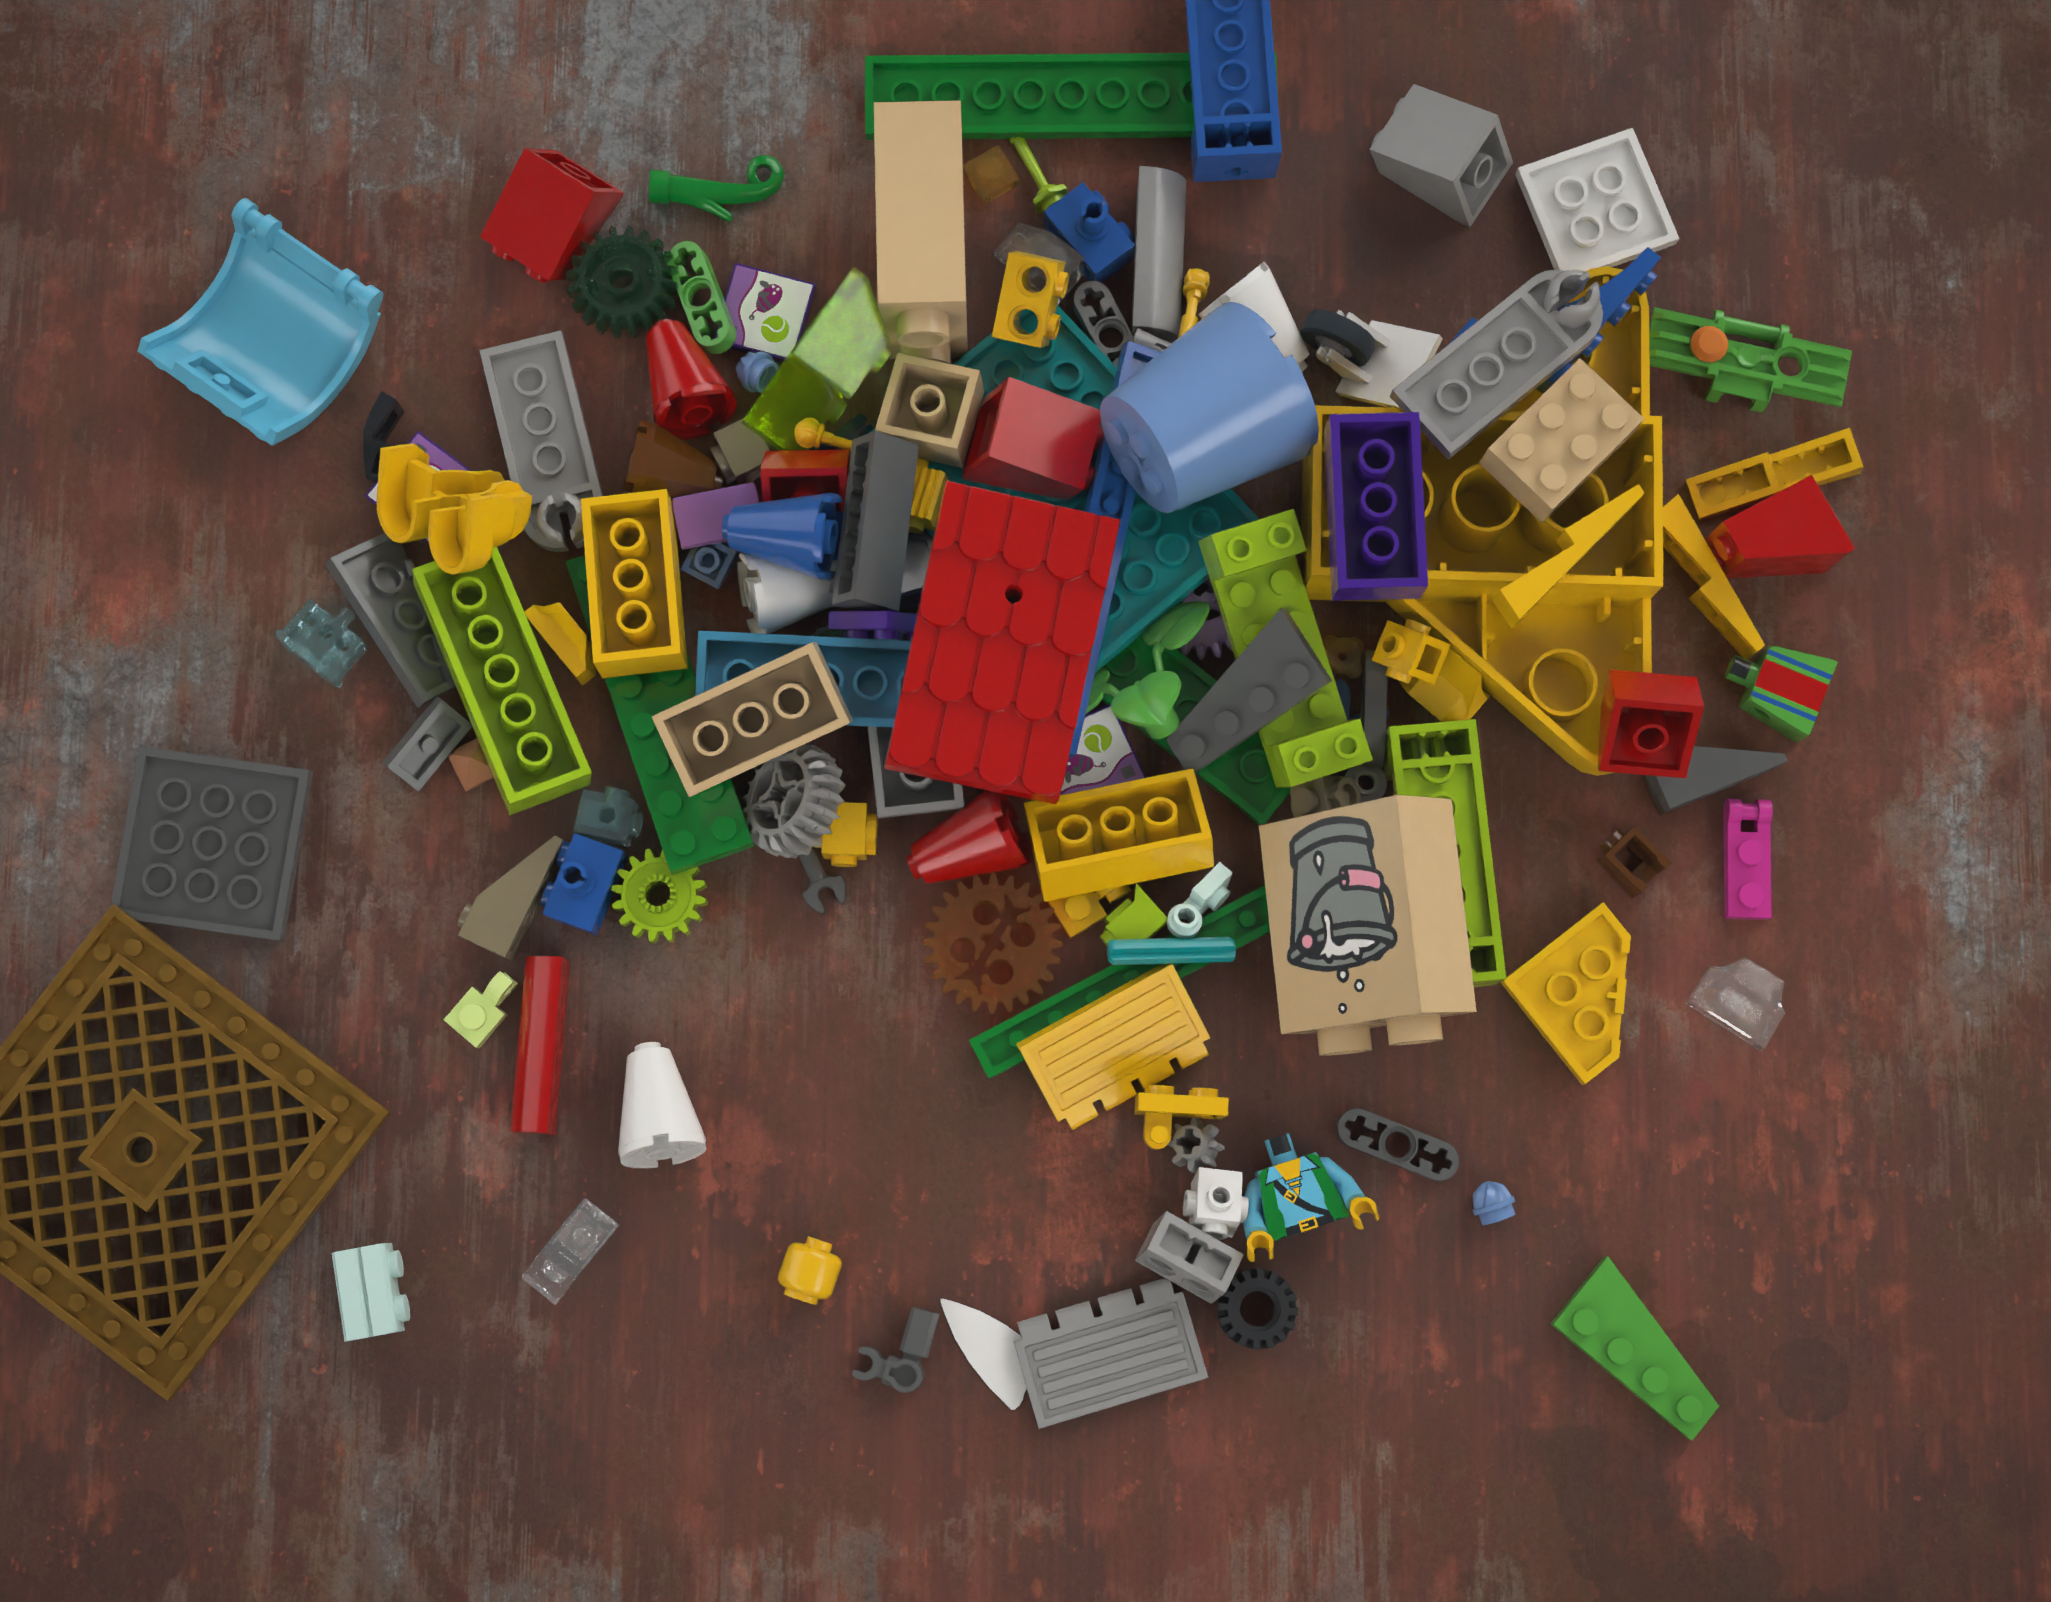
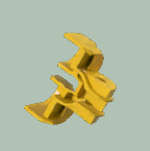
[376,443,532,575]

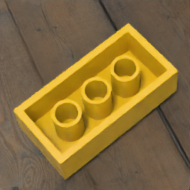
[581,489,688,678]
[1024,768,1214,902]

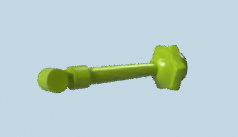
[1008,137,1067,214]

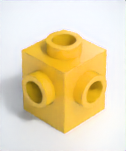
[1372,618,1451,685]

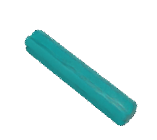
[1107,937,1236,965]

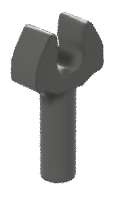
[798,847,846,915]

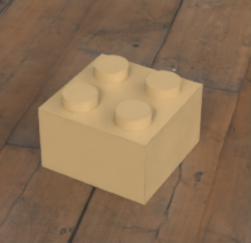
[875,353,984,468]

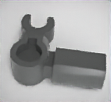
[852,1306,940,1393]

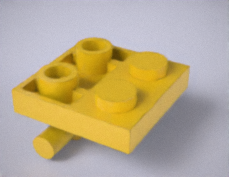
[1134,1085,1229,1150]

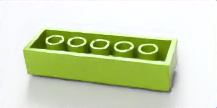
[412,547,592,816]

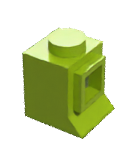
[1100,883,1167,946]

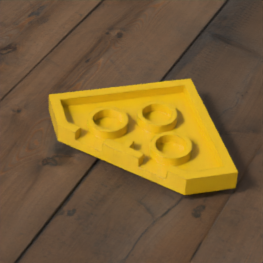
[1500,902,1631,1085]

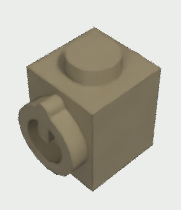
[710,415,778,486]
[1290,776,1361,818]

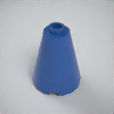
[722,493,843,581]

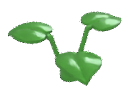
[1086,601,1210,739]

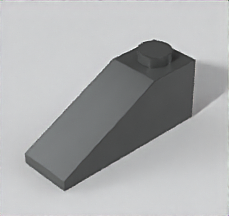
[1642,746,1788,815]

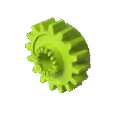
[611,848,708,944]

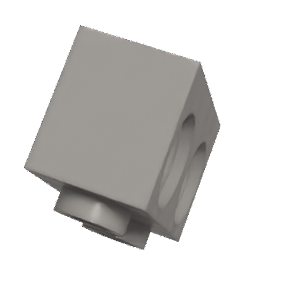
[1135,1211,1244,1304]

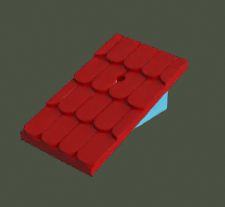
[884,481,1120,805]

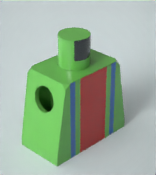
[1725,646,1838,743]

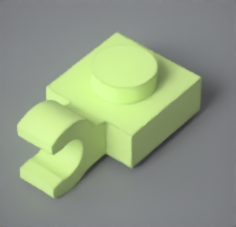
[444,971,519,1048]

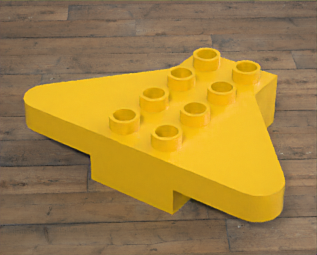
[1301,266,1663,776]

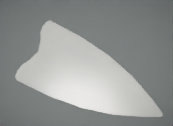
[940,1299,1027,1410]

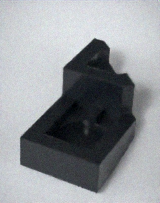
[363,391,405,483]

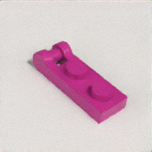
[1723,798,1773,920]

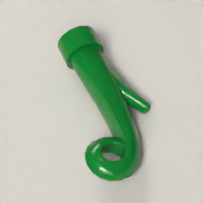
[649,155,784,222]

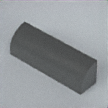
[832,431,919,612]

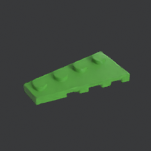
[1550,1256,1719,1441]

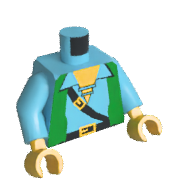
[1243,1133,1379,1262]

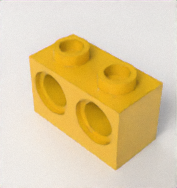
[992,251,1069,348]

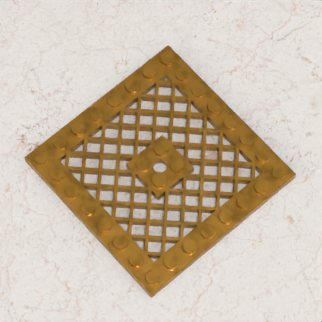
[0,904,392,1401]

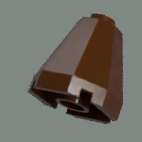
[621,420,723,501]

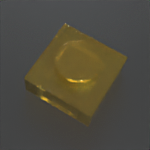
[963,145,1020,205]

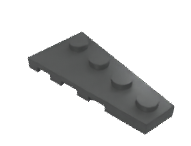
[325,533,456,708]
[1166,608,1332,774]

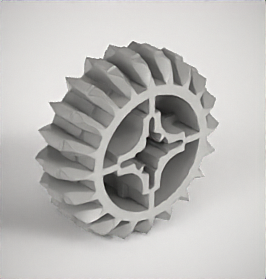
[741,743,846,859]

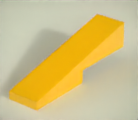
[1685,428,1864,520]
[1493,484,1645,629]
[1663,494,1765,660]

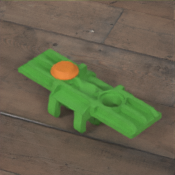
[1649,307,1852,413]

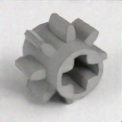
[1168,1117,1225,1174]

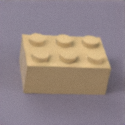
[1479,358,1644,523]

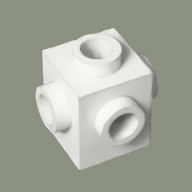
[1183,1167,1248,1240]

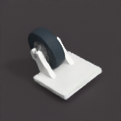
[1300,310,1443,408]

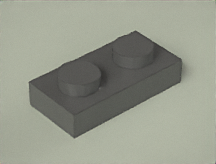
[382,696,472,792]

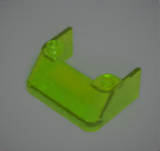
[741,267,891,450]

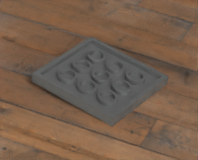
[110,746,313,942]

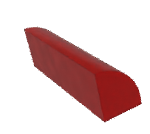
[510,956,570,1135]

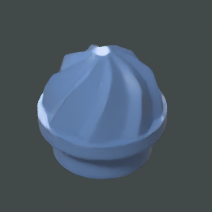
[736,351,780,393]
[1472,1181,1516,1226]

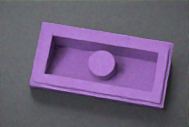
[672,483,761,550]

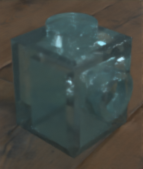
[573,787,644,847]

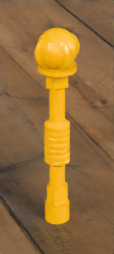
[1178,268,1210,338]
[794,418,929,468]

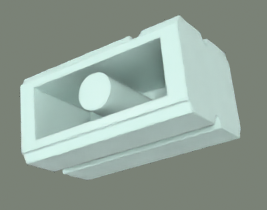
[332,1243,410,1342]

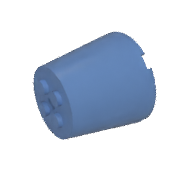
[1100,302,1319,513]

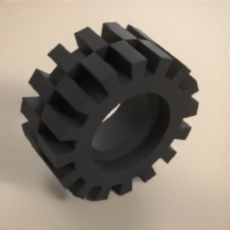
[1216,1268,1298,1350]

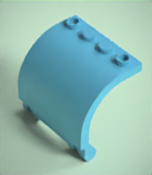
[137,198,384,446]

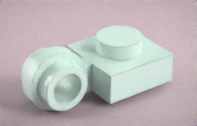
[1167,862,1233,938]

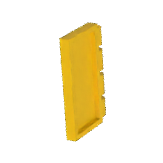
[1016,964,1210,1130]

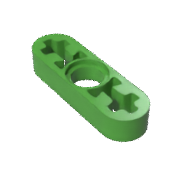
[667,241,736,354]

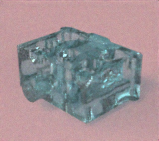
[275,599,368,687]

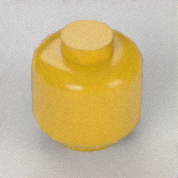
[778,1236,842,1305]

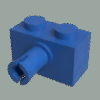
[1043,182,1135,283]
[541,833,629,936]

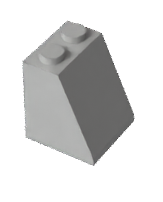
[1370,84,1513,228]

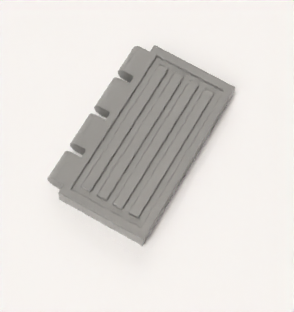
[1013,1278,1209,1429]

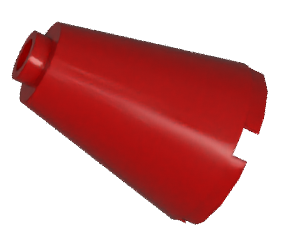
[646,319,737,440]
[907,790,1032,884]

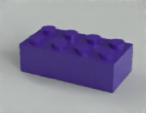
[1324,412,1428,601]

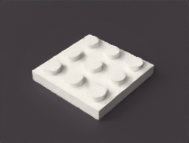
[1515,128,1679,271]

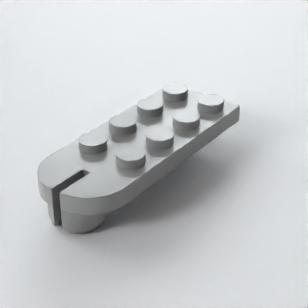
[1390,269,1603,460]
[479,330,603,552]

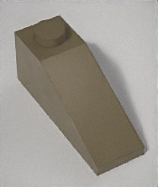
[457,836,565,961]

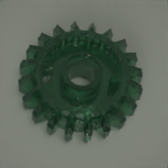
[566,225,679,339]

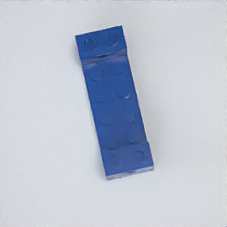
[1185,0,1282,182]

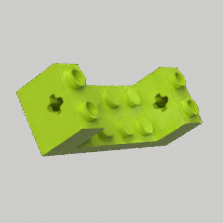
[1198,509,1373,788]
[1383,719,1506,987]

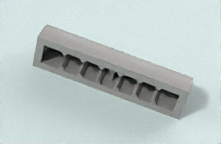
[1131,166,1187,341]

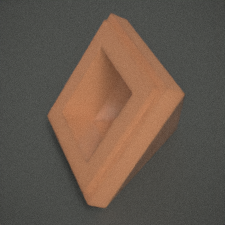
[448,738,494,792]

